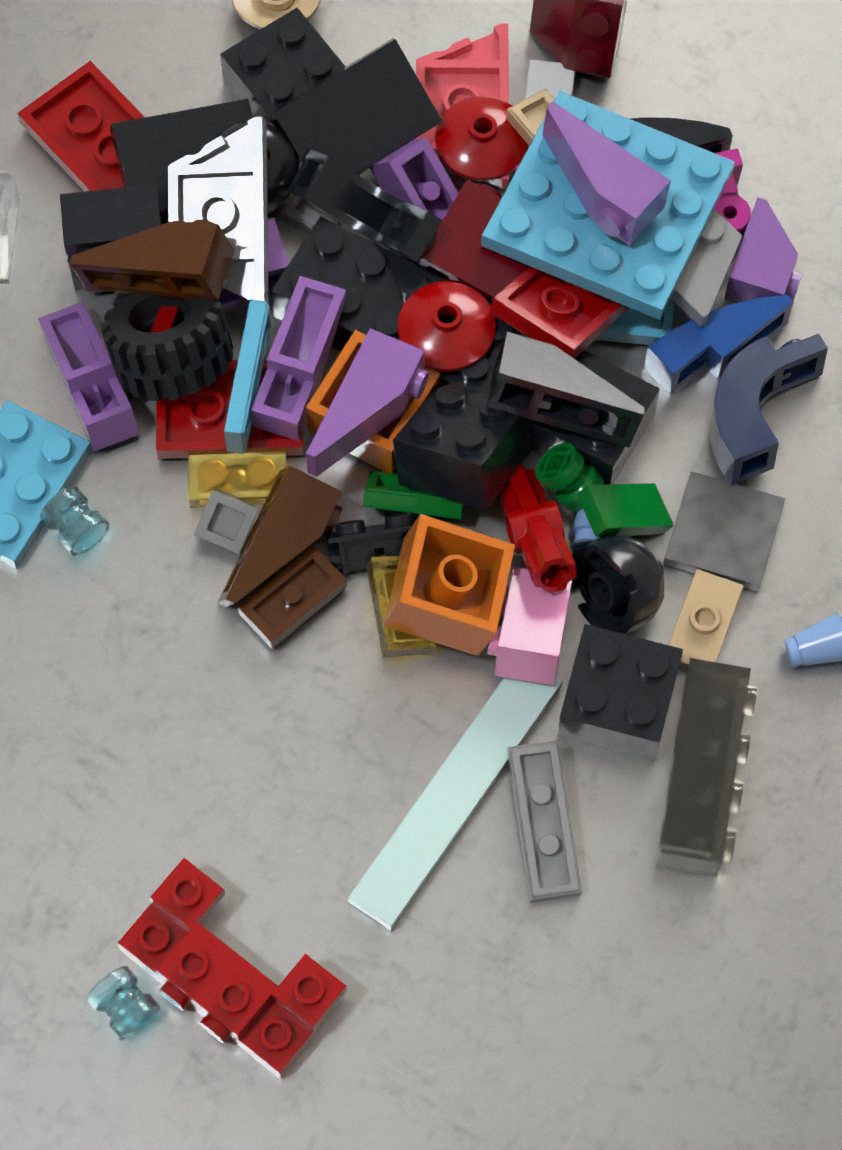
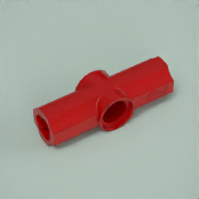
[497,464,577,593]

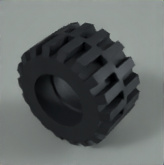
[101,293,234,401]

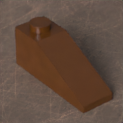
[69,219,234,301]
[217,465,342,607]

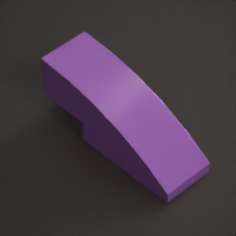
[251,276,346,441]
[38,302,140,452]

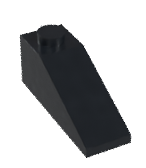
[486,332,645,448]

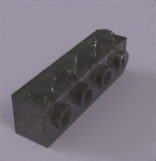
[656,658,757,877]

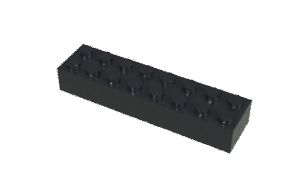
[271,216,660,485]

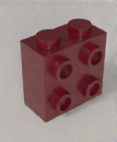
[419,180,530,303]

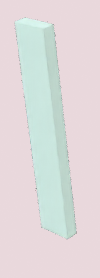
[348,678,562,930]

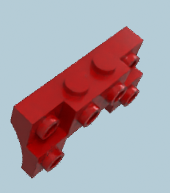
[118,858,347,1079]

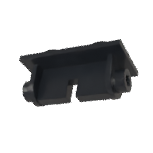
[325,512,417,573]

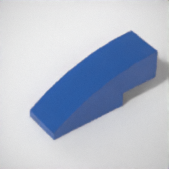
[644,295,794,394]

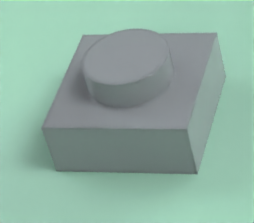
[194,488,260,554]

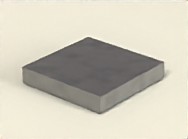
[663,471,786,592]

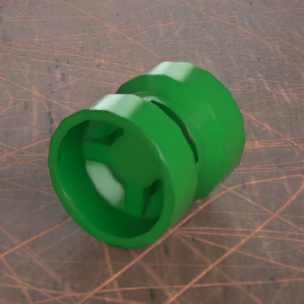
[535,443,604,512]

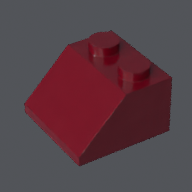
[529,0,628,78]

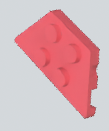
[415,23,509,188]

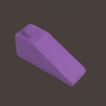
[542,101,671,246]
[306,328,429,477]

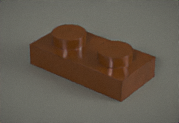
[238,545,347,649]

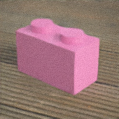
[487,567,572,686]

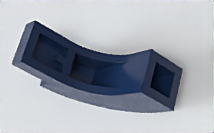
[710,333,828,486]

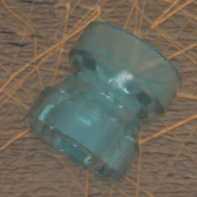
[40,486,109,556]
[86,966,160,1041]

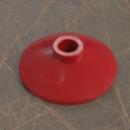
[435,96,529,181]
[398,281,496,372]

